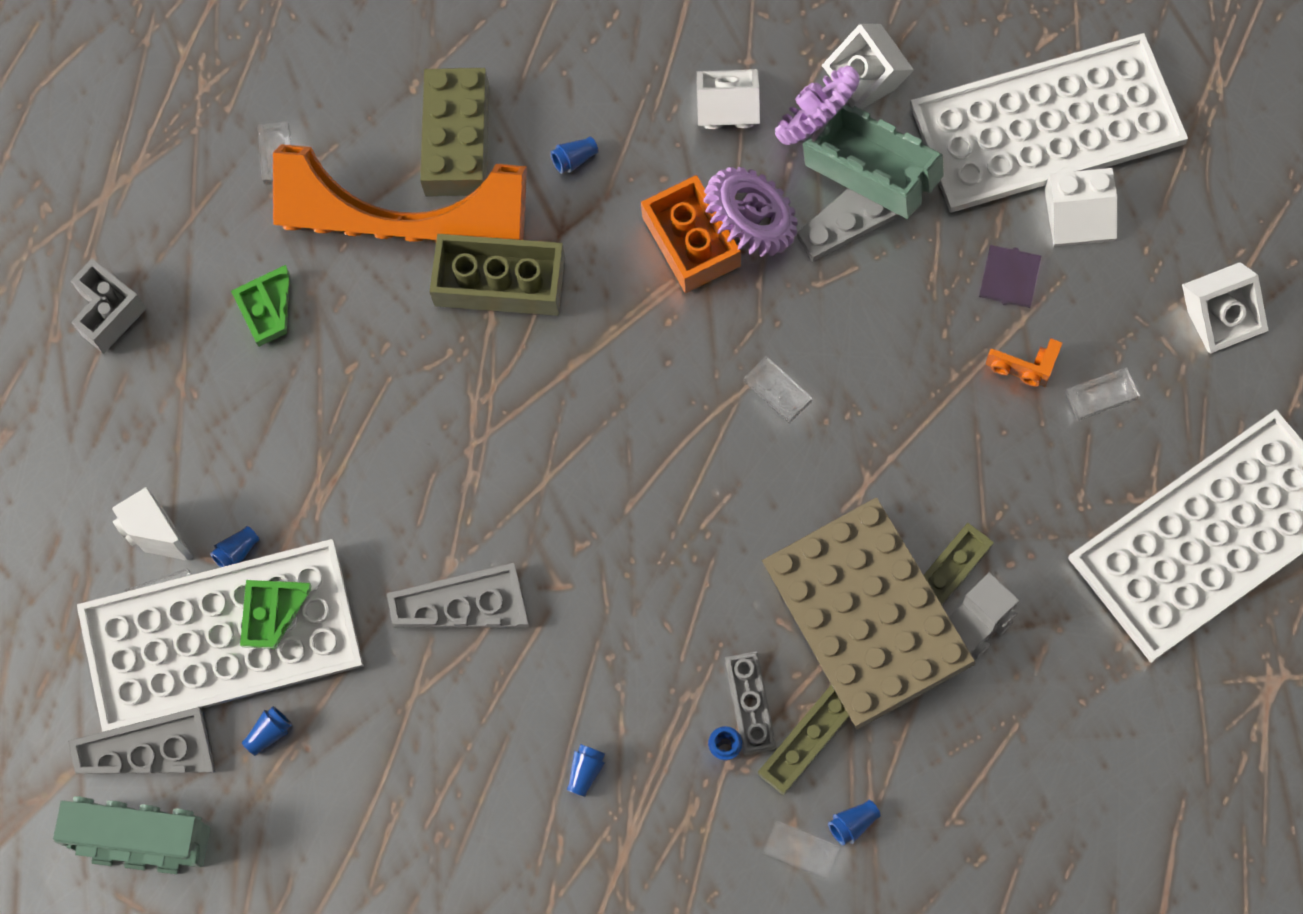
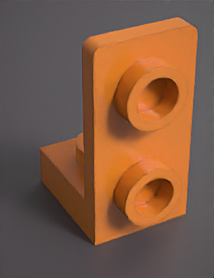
[986,338,1063,387]

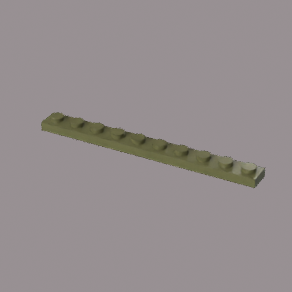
[758,523,994,796]

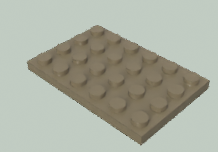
[762,497,976,730]

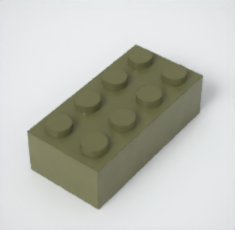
[420,68,489,197]
[429,234,565,316]

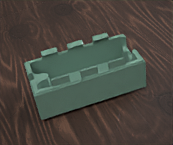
[803,105,944,219]
[53,796,211,875]

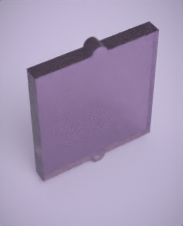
[979,245,1041,308]

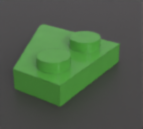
[231,265,290,347]
[240,580,312,649]

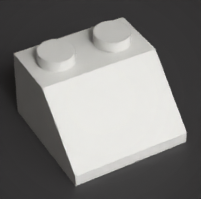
[822,23,914,109]
[697,69,760,129]
[1045,168,1117,247]
[1182,262,1268,354]
[112,487,193,561]

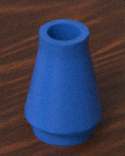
[550,136,599,174]
[210,526,260,568]
[242,706,292,756]
[708,726,742,760]
[567,744,605,797]
[828,800,881,846]

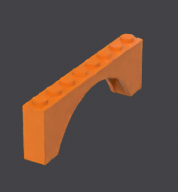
[273,144,527,242]

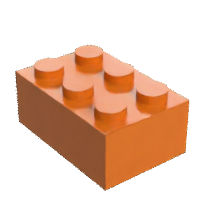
[641,175,741,294]

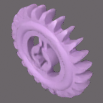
[775,65,859,145]
[703,167,798,257]

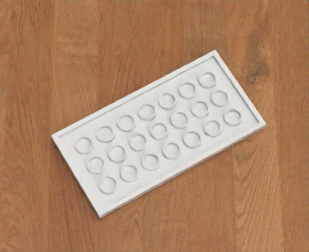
[910,33,1188,213]
[1068,410,1303,663]
[77,539,364,732]

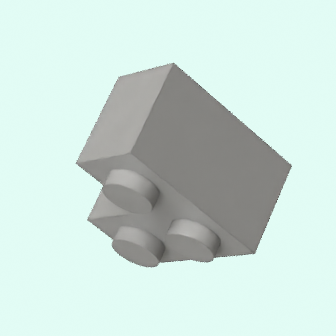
[70,258,147,354]
[949,572,1019,659]

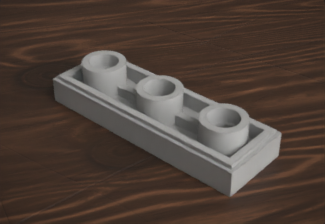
[725,651,777,756]

